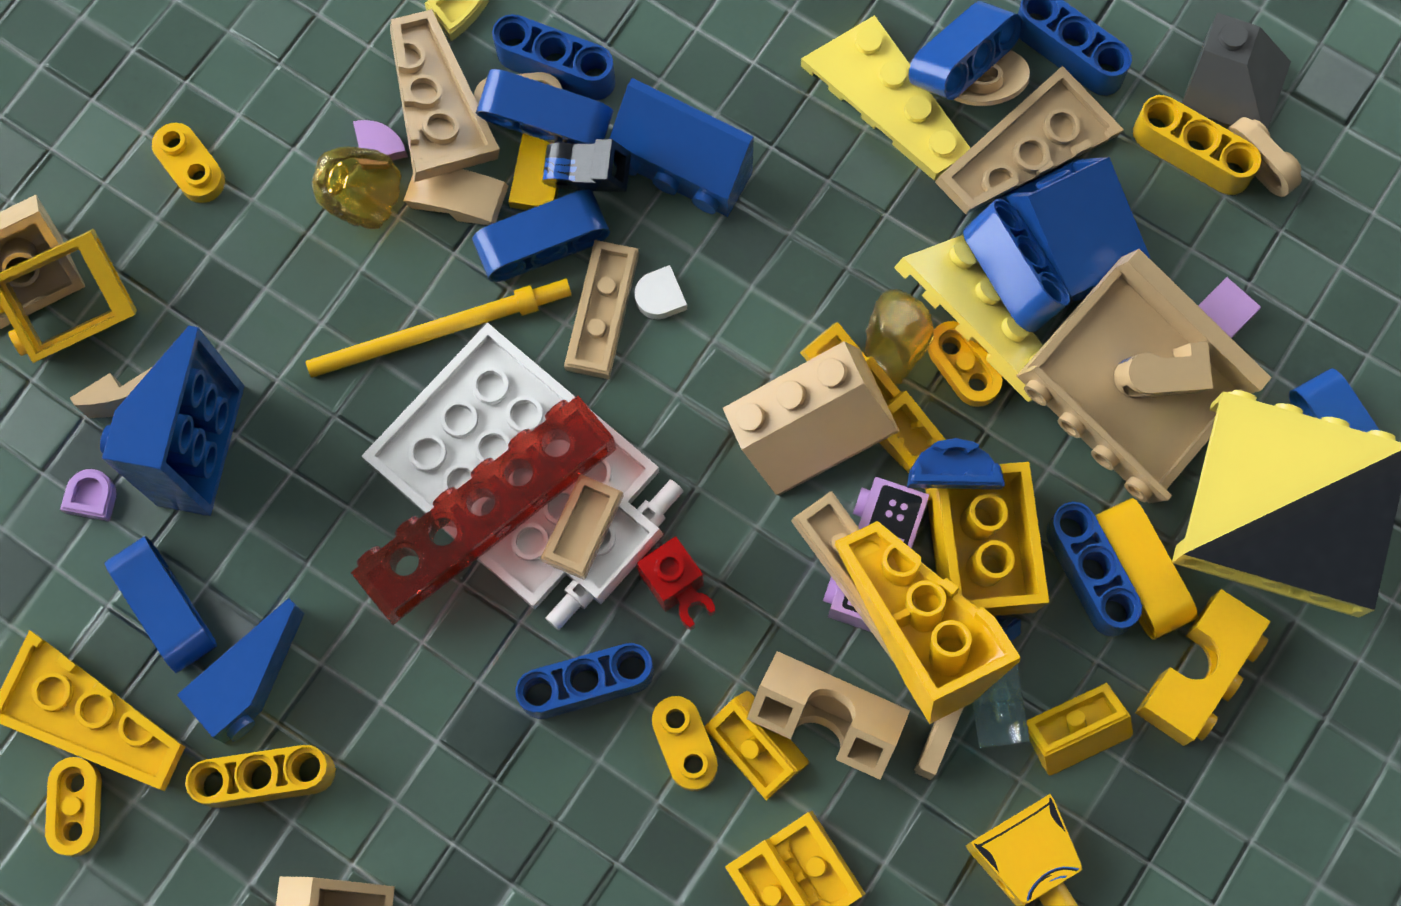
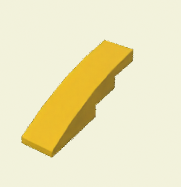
[800,322,946,490]

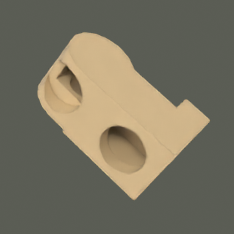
[1114,342,1213,398]

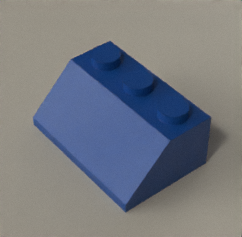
[609,78,754,217]

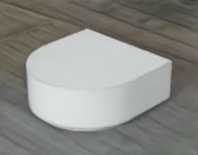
[635,265,687,319]

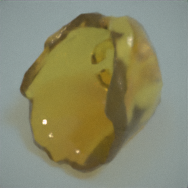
[311,146,402,229]
[864,289,934,384]

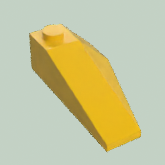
[835,521,1021,724]

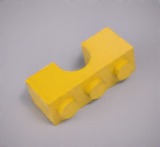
[1135,589,1271,746]

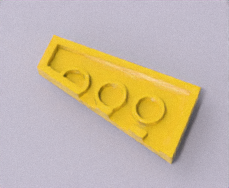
[0,630,186,791]

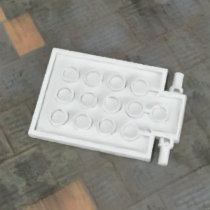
[362,323,684,631]

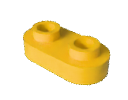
[152,123,225,203]
[928,321,1003,407]
[652,696,718,791]
[45,757,102,857]

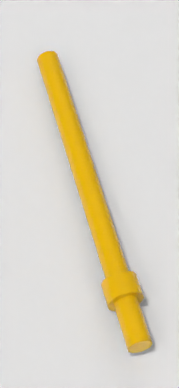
[306,278,572,378]

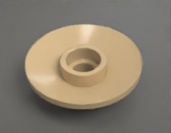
[954,50,1030,106]

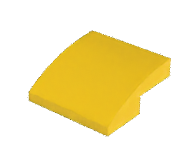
[725,811,866,906]

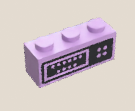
[823,477,929,632]

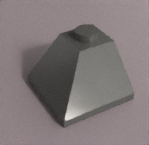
[1182,12,1291,129]

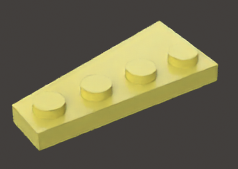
[801,15,970,181]
[894,235,1043,402]

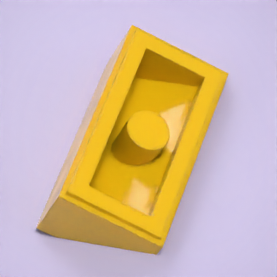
[1022,682,1133,776]
[704,691,809,800]

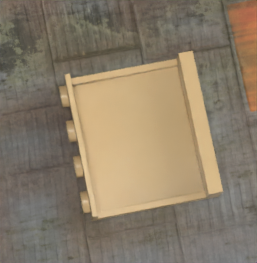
[1017,249,1272,503]

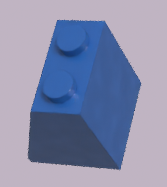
[999,157,1150,301]

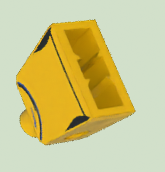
[965,794,1083,906]

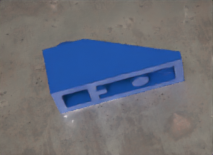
[177,598,304,744]

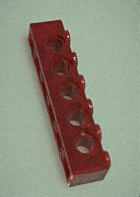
[351,395,616,625]

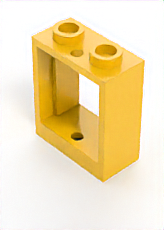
[0,229,137,363]

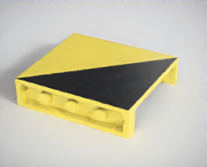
[1172,390,1401,618]

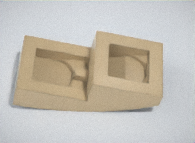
[403,169,508,225]
[70,367,152,418]

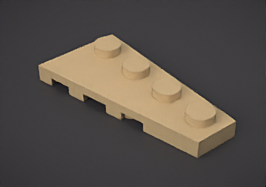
[390,9,500,182]
[935,66,1124,214]

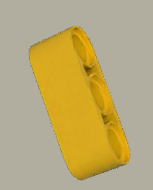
[1133,95,1261,195]
[1095,498,1198,640]
[185,745,336,808]

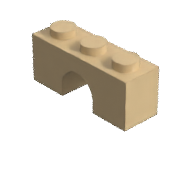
[747,651,910,780]

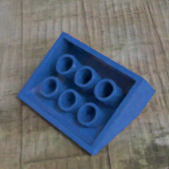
[100,326,244,516]

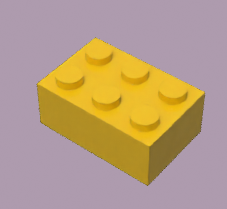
[926,462,1049,616]

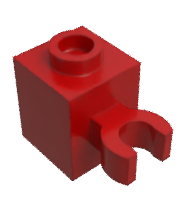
[637,536,715,630]

